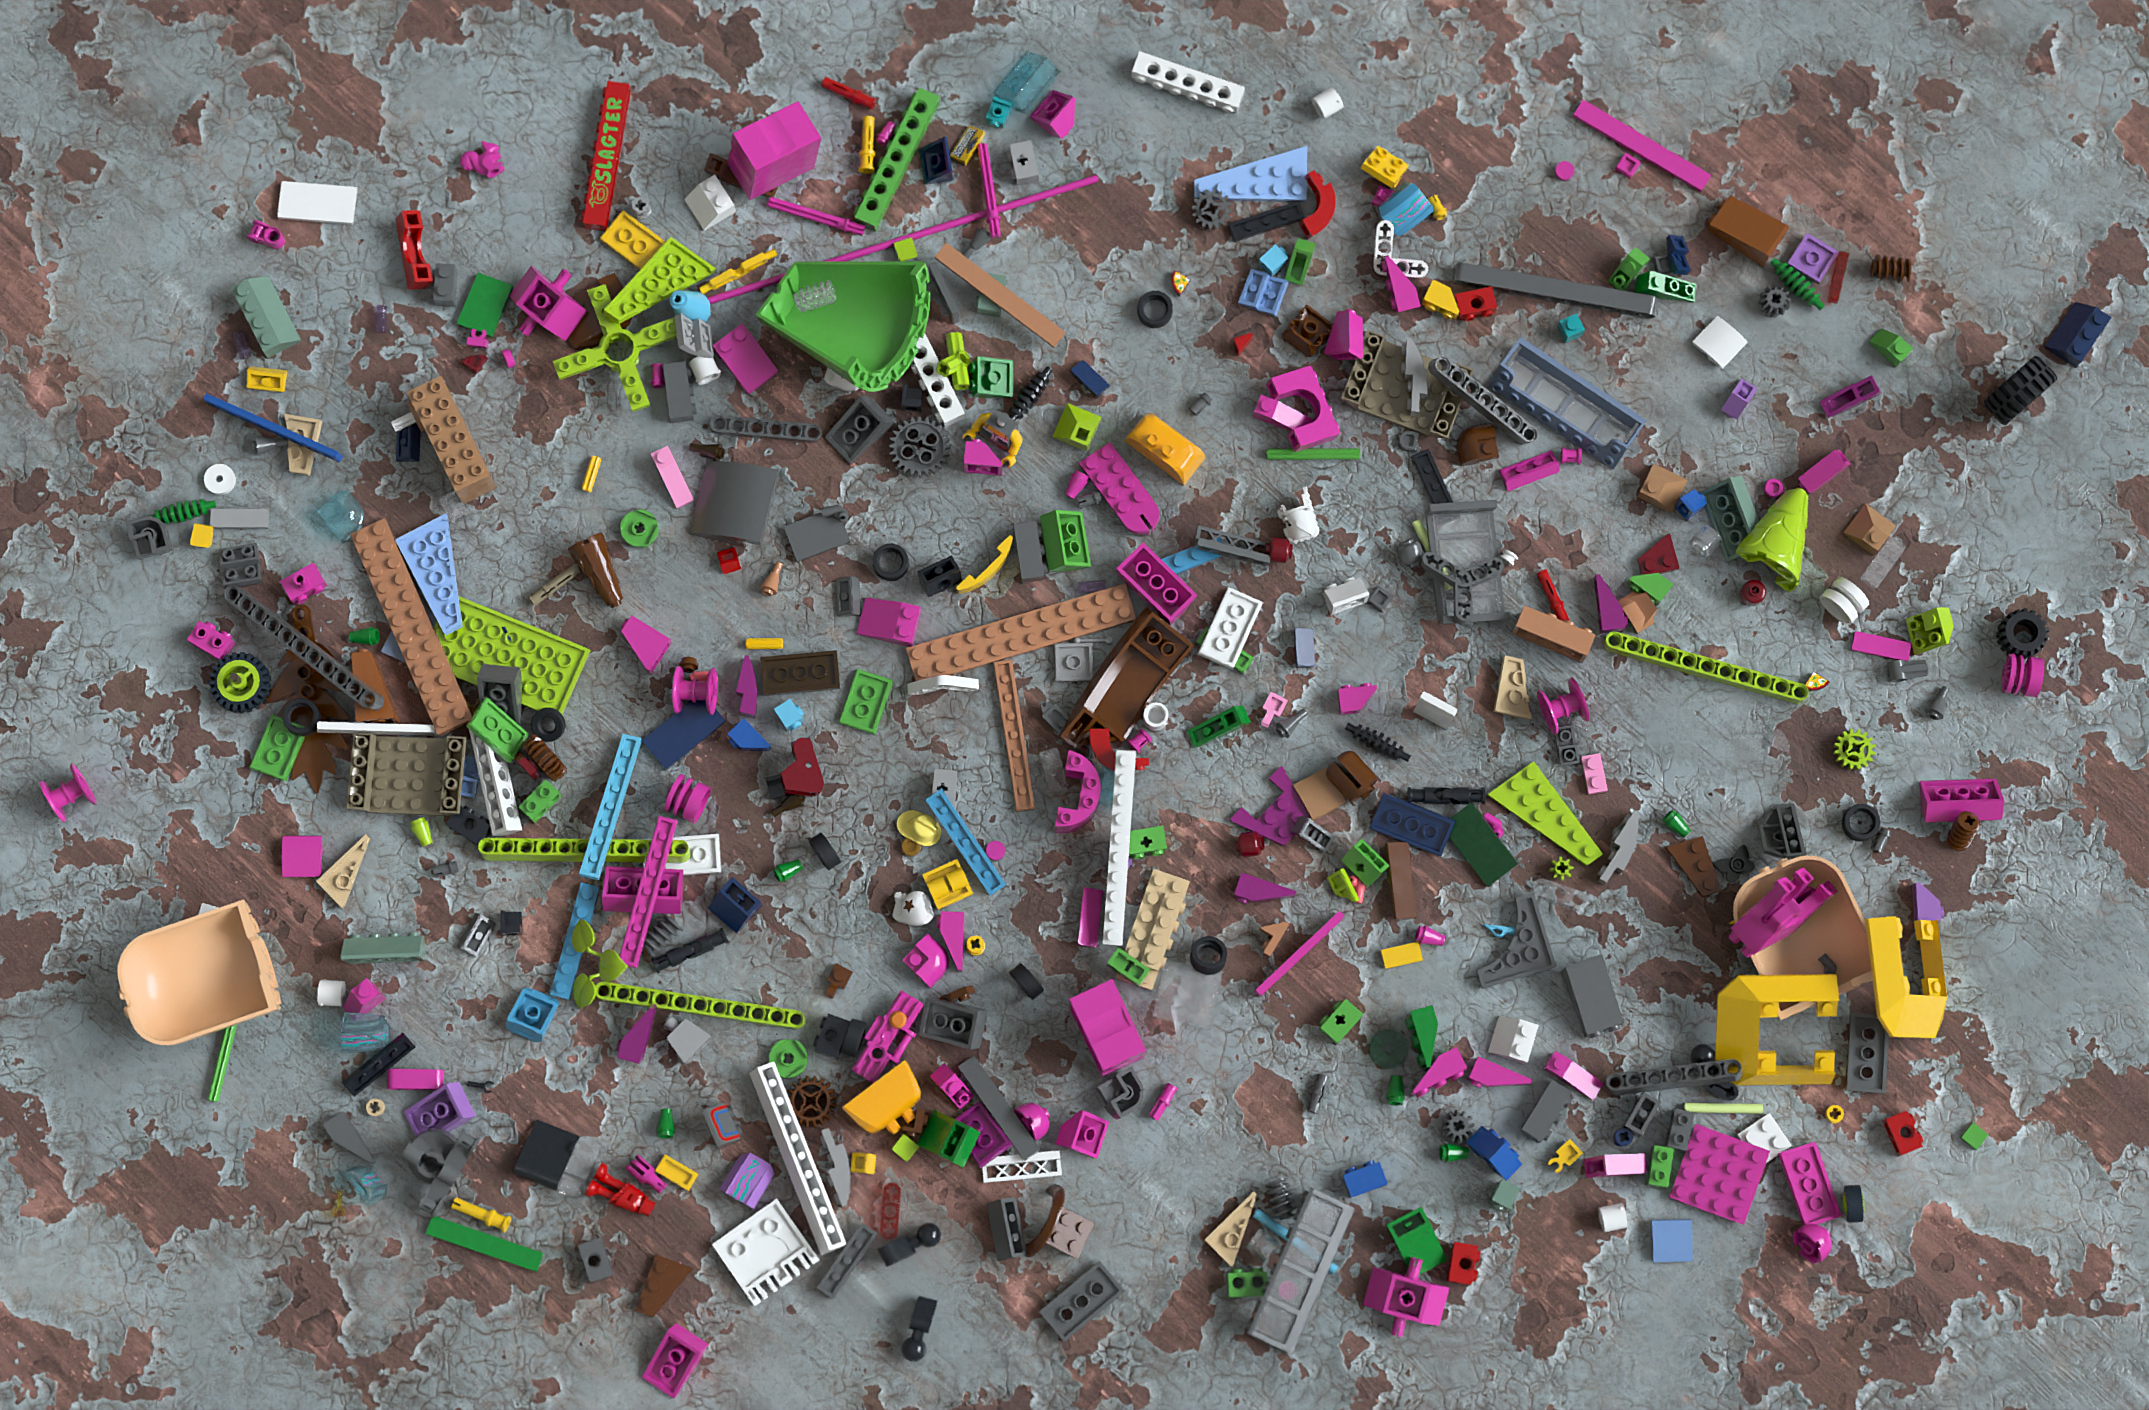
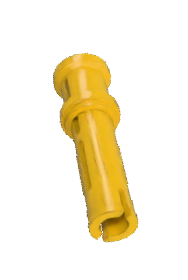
[858,116,876,174]
[451,1197,512,1233]

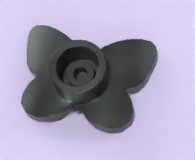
[1713,844,1755,883]

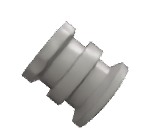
[632,197,651,219]

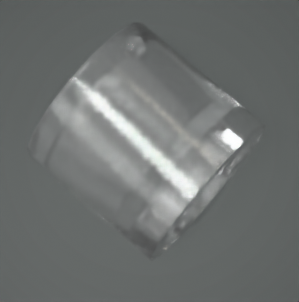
[1689,525,1723,558]
[1245,1228,1279,1262]

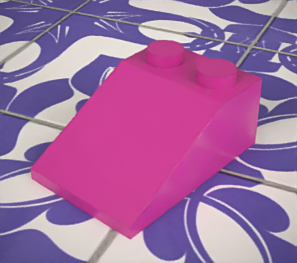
[712,323,779,394]
[856,598,921,647]
[642,1323,709,1399]

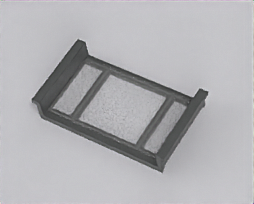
[1425,500,1510,625]

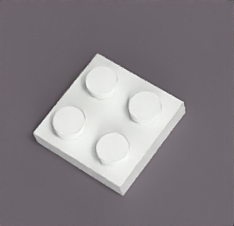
[1737,1113,1792,1163]

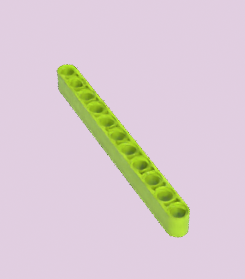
[1603,632,1809,704]
[478,838,691,863]
[595,982,806,1030]

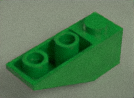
[1635,271,1696,302]

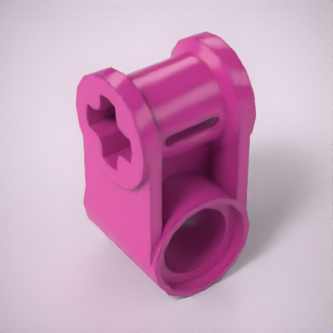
[246,220,285,249]

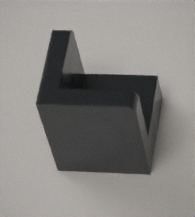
[902,384,922,412]
[765,774,790,800]
[500,910,523,936]

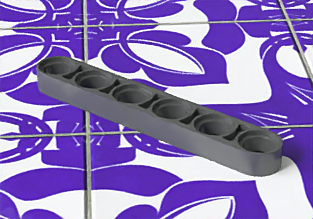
[710,415,822,443]

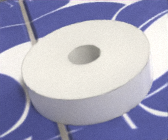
[204,464,236,495]

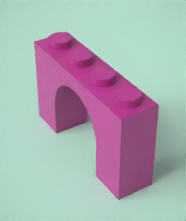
[1266,365,1340,452]

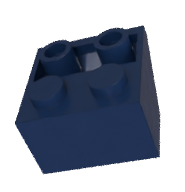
[708,877,763,934]

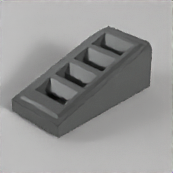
[1292,816,1335,853]

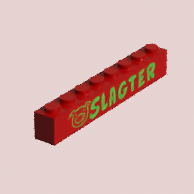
[581,81,631,231]

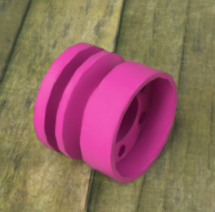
[2001,654,2044,698]
[664,774,711,824]

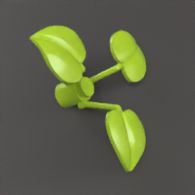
[572,919,628,1009]

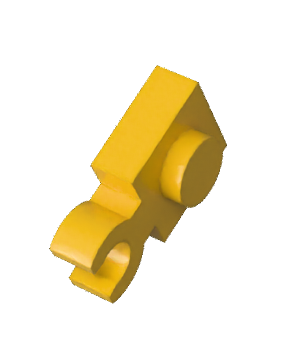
[1547,1139,1583,1173]

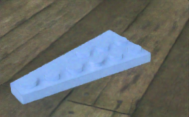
[1194,146,1307,202]
[395,513,463,636]

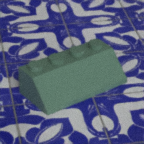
[231,276,301,358]
[1701,476,1759,562]
[341,933,425,964]

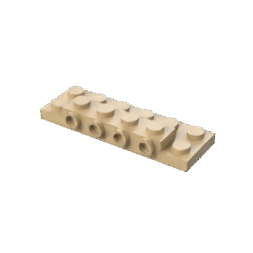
[1115,868,1190,991]

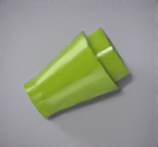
[410,817,433,847]

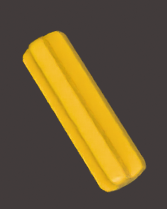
[581,455,601,492]
[746,638,783,649]

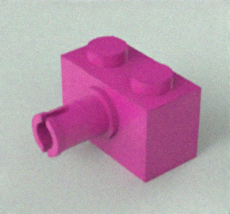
[280,562,328,605]

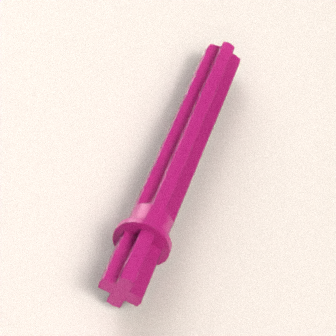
[977,143,1001,239]
[767,197,866,236]

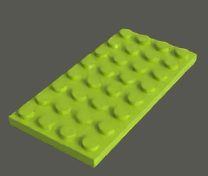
[434,596,591,715]

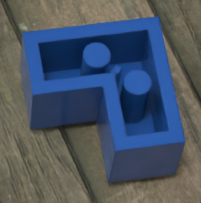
[1466,1126,1522,1181]

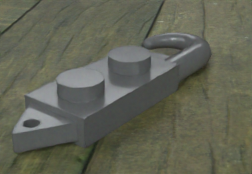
[1040,701,1094,760]

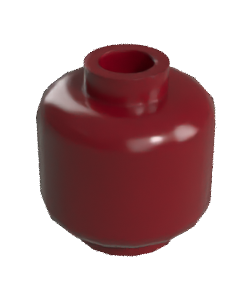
[1264,537,1293,563]
[1740,580,1766,606]
[1235,831,1265,858]

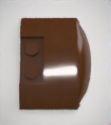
[567,273,632,350]

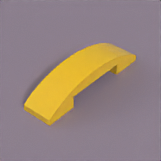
[956,535,1013,594]

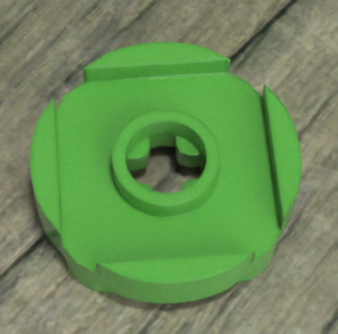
[620,509,659,548]
[769,1039,808,1079]

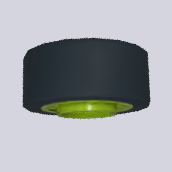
[1843,1185,1865,1223]

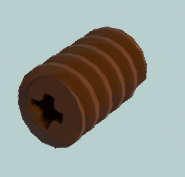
[1870,254,1911,282]
[1947,811,1980,851]

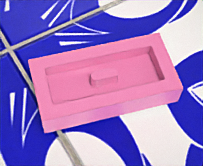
[1581,753,1608,795]

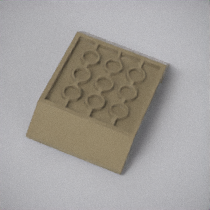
[1341,330,1474,439]
[346,733,466,816]

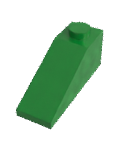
[1187,705,1251,748]

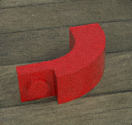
[1299,170,1336,239]
[1089,728,1149,772]

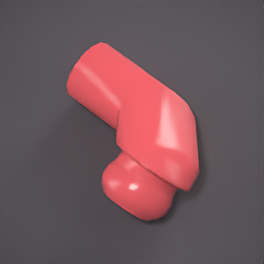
[1349,875,1365,904]

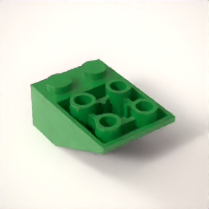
[1405,1005,1438,1071]
[917,1109,981,1168]
[1385,1206,1447,1275]

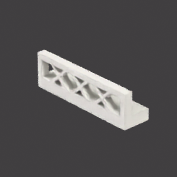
[982,1151,1062,1183]

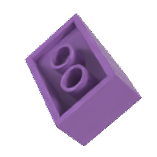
[404,1082,476,1136]

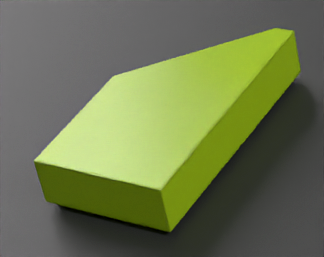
[1327,868,1359,902]

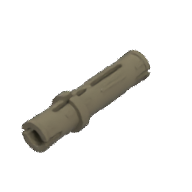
[528,563,581,607]

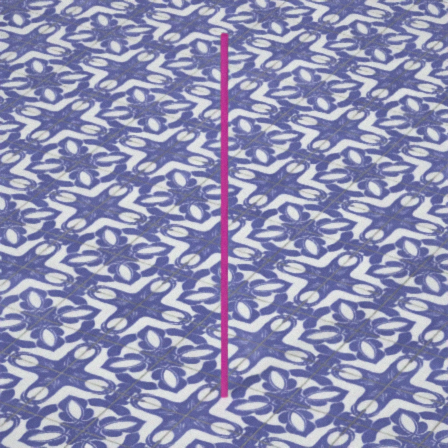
[707,175,1099,304]

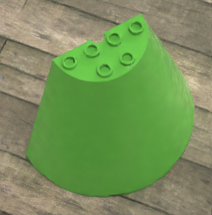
[756,261,930,392]

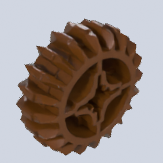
[522,735,567,782]
[787,1075,838,1128]

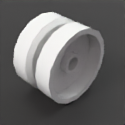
[1819,577,1869,625]

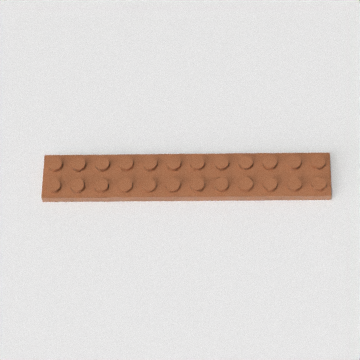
[350,518,472,736]
[906,584,1136,681]

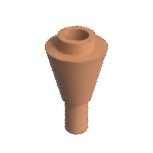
[759,562,783,596]

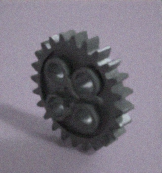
[889,416,951,478]

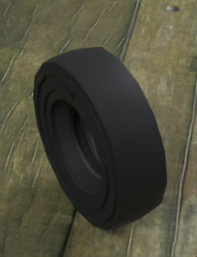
[531,707,566,742]

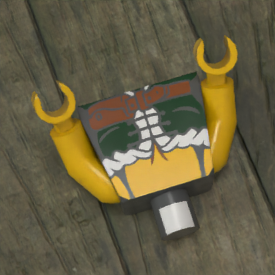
[962,410,1022,468]

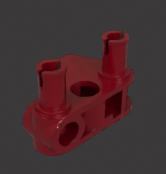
[780,737,824,797]

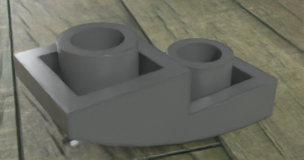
[1554,724,1580,766]

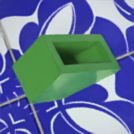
[1285,238,1316,285]
[1869,329,1913,367]

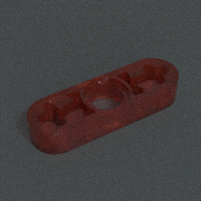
[1827,251,1849,304]
[880,1183,901,1240]

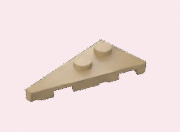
[316,834,370,909]
[1205,1192,1257,1267]

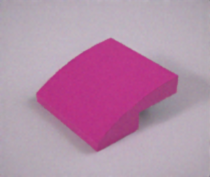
[282,835,323,877]

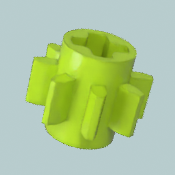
[1549,857,1574,882]

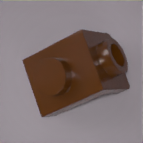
[902,1109,928,1137]

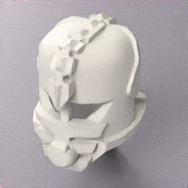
[1277,487,1319,544]

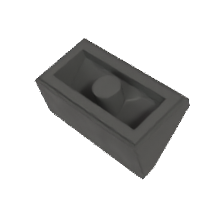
[836,576,861,617]
[457,913,496,957]

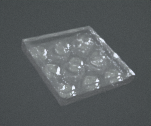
[1153,960,1222,1030]

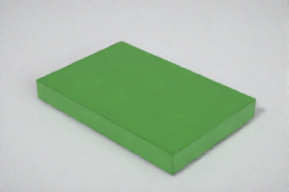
[839,669,893,735]
[466,697,529,763]
[250,714,305,782]

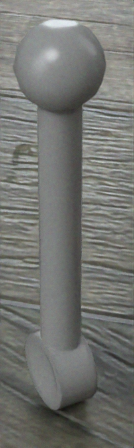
[1073,636,1113,644]

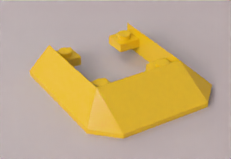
[1865,916,1947,1039]
[1715,974,1839,1085]

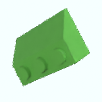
[1040,510,1091,572]

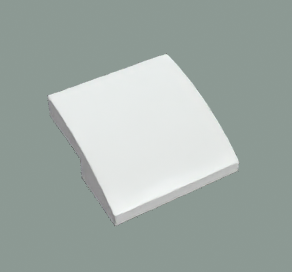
[1692,316,1747,369]

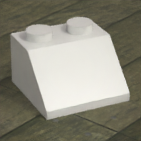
[684,175,736,231]
[1323,577,1369,615]
[1488,1015,1539,1064]

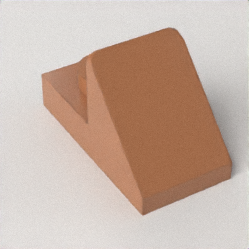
[1259,921,1290,959]

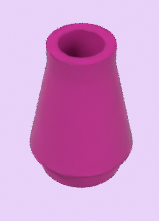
[1064,470,1089,499]
[1415,925,1445,946]

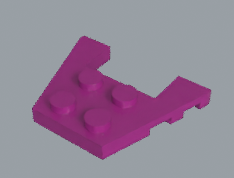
[1229,766,1311,846]

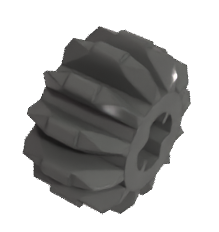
[1758,285,1791,318]
[1441,1110,1475,1143]

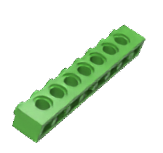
[853,87,940,232]

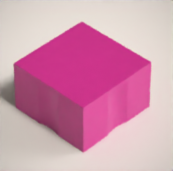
[727,101,821,200]
[1069,979,1146,1078]

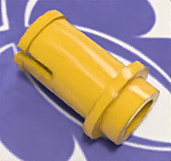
[1427,195,1447,220]

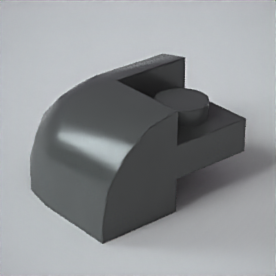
[125,516,173,560]
[1096,1066,1144,1120]

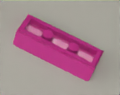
[1499,451,1560,491]
[1077,887,1103,948]

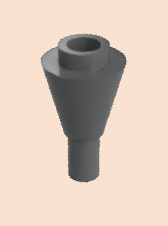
[962,227,992,259]
[252,437,288,455]
[1925,686,1949,720]
[1276,709,1308,738]

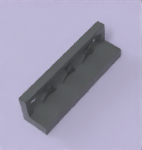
[1192,525,1271,566]

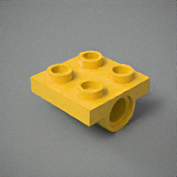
[1360,146,1409,189]
[922,859,973,910]

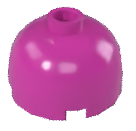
[1013,1103,1050,1141]
[1793,1223,1832,1264]

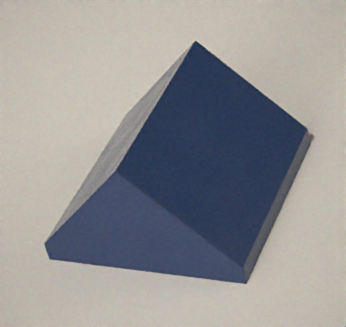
[919,136,953,185]

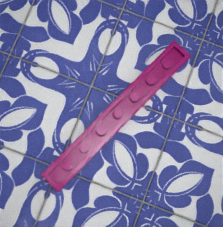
[1573,100,1711,192]
[619,816,678,969]

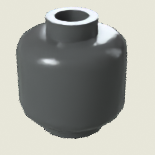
[1397,539,1424,568]

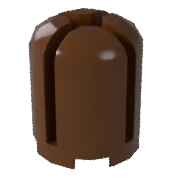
[1326,751,1381,806]

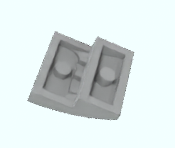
[675,313,714,358]

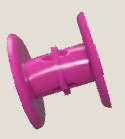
[672,666,718,715]
[1537,677,1590,735]
[39,763,97,823]

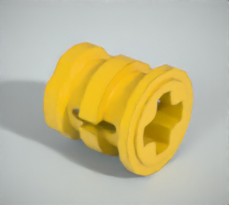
[966,935,985,956]

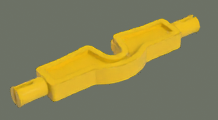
[699,248,777,294]

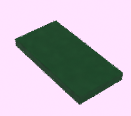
[1449,802,1519,887]

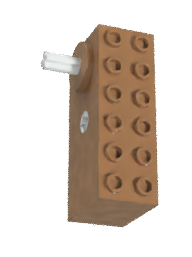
[391,376,497,504]

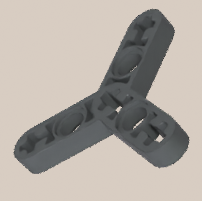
[1420,552,1504,625]

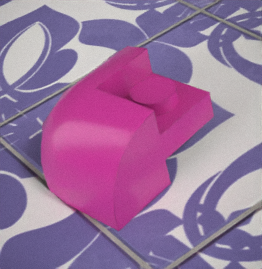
[902,934,949,989]

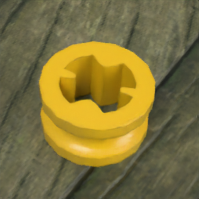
[1825,1105,1844,1124]

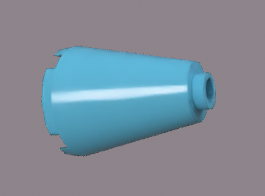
[670,290,711,323]

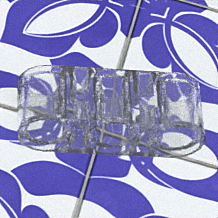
[1859,536,1906,590]
[1530,879,1587,911]

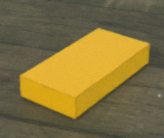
[1381,941,1423,969]
[655,1154,699,1191]

